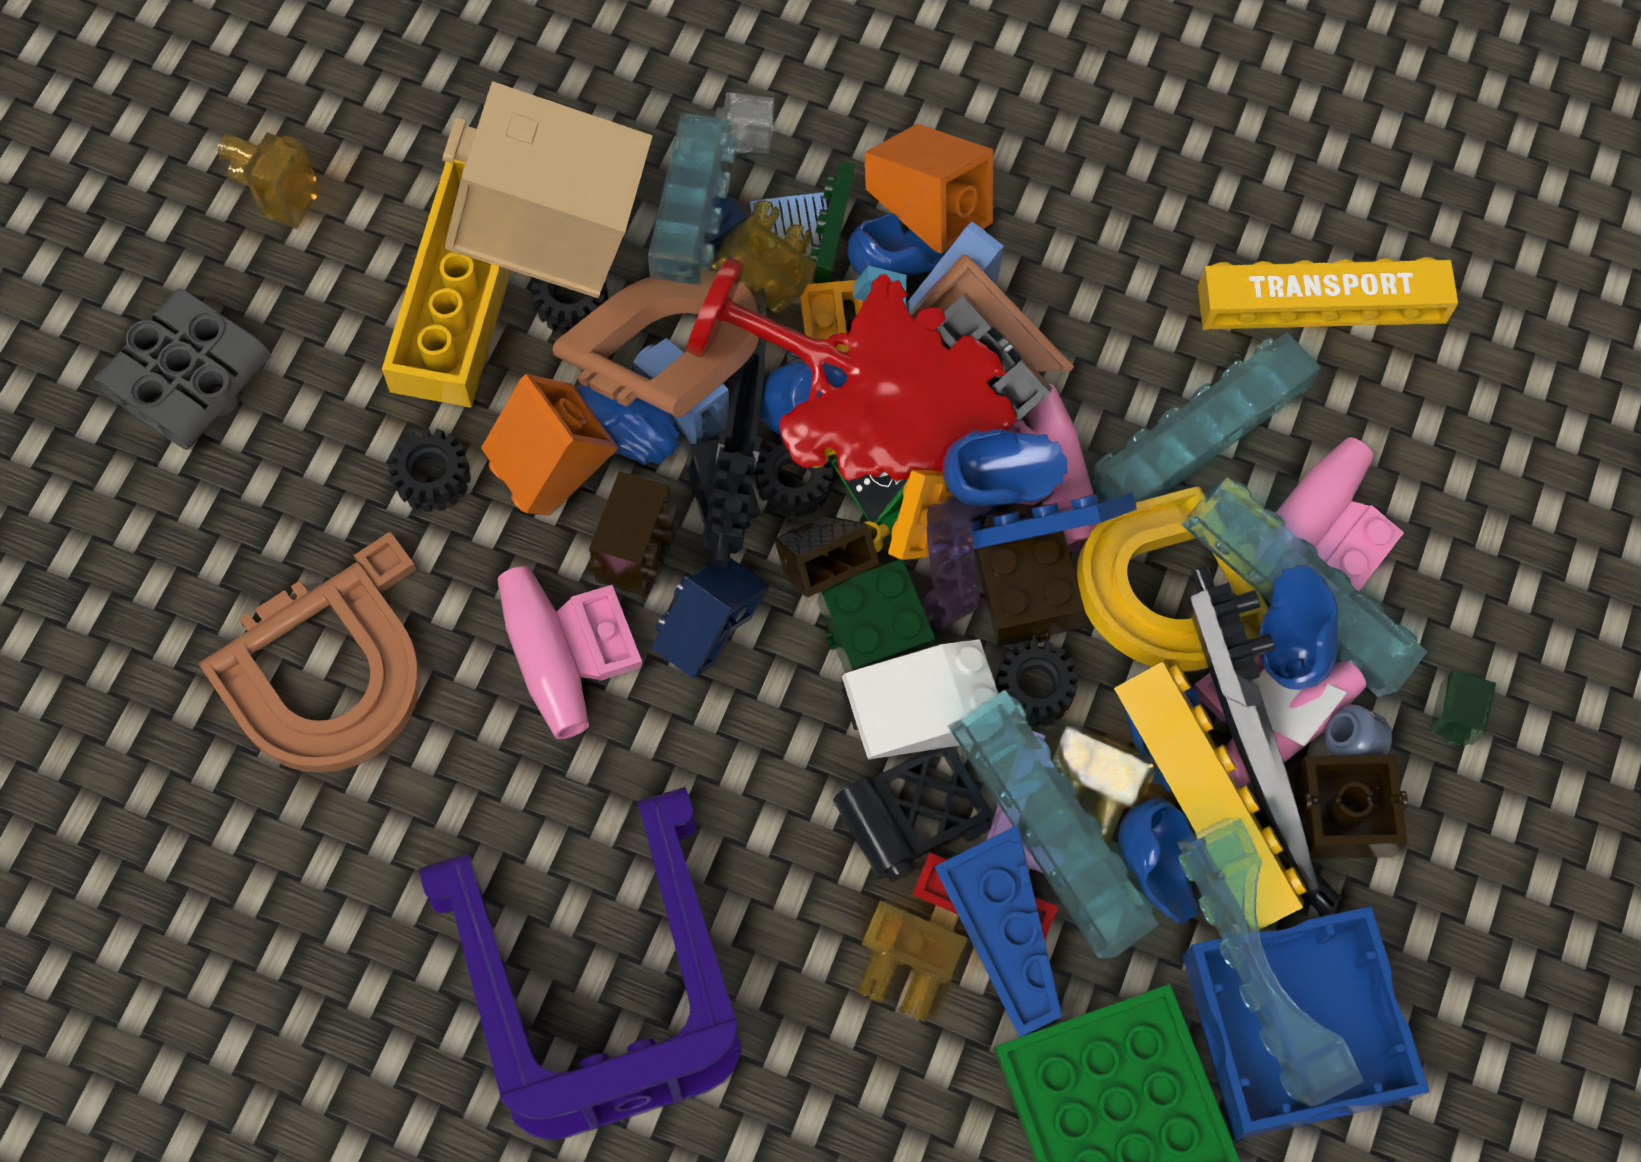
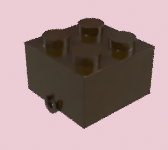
[587,471,678,597]
[977,531,1085,647]
[1293,754,1408,859]

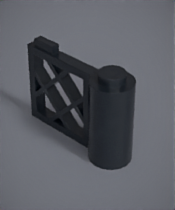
[833,747,995,882]

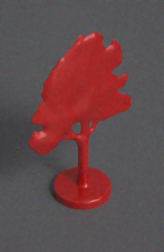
[686,256,1017,481]

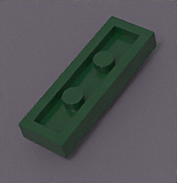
[807,161,855,284]

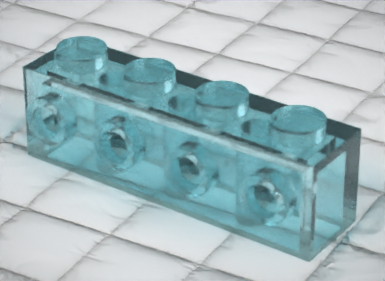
[648,112,738,285]

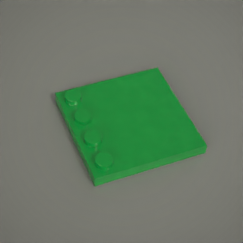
[993,984,1240,1162]

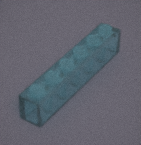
[1091,332,1321,503]
[1181,476,1428,697]
[947,690,1158,959]

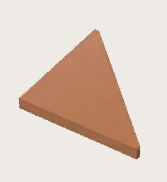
[909,254,1074,373]

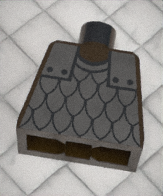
[775,516,880,597]

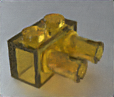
[218,132,320,229]
[712,200,817,313]
[1042,726,1158,844]
[855,901,971,1022]

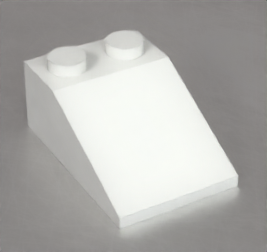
[842,639,1008,760]

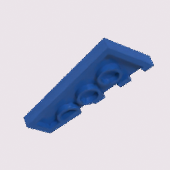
[941,492,1137,555]
[934,825,1062,1037]

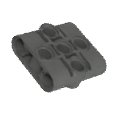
[93,288,271,450]

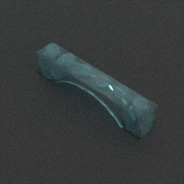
[1177,818,1364,1107]

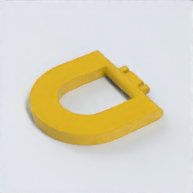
[1076,486,1272,672]

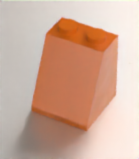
[864,124,993,254]
[481,374,619,516]

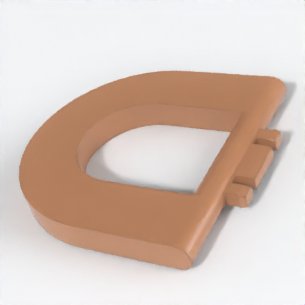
[553,269,760,418]
[198,562,420,772]

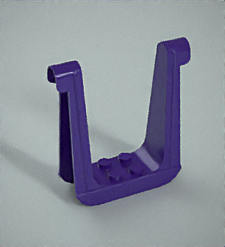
[419,787,742,1141]

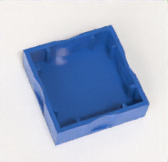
[1182,906,1430,1141]

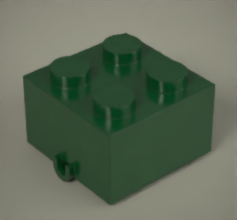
[817,559,935,673]

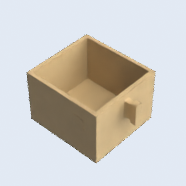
[442,81,653,298]

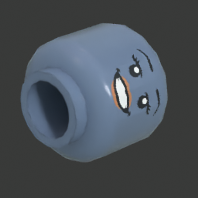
[1323,705,1393,756]

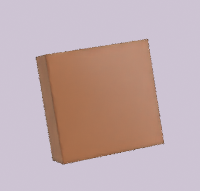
[353,532,416,594]

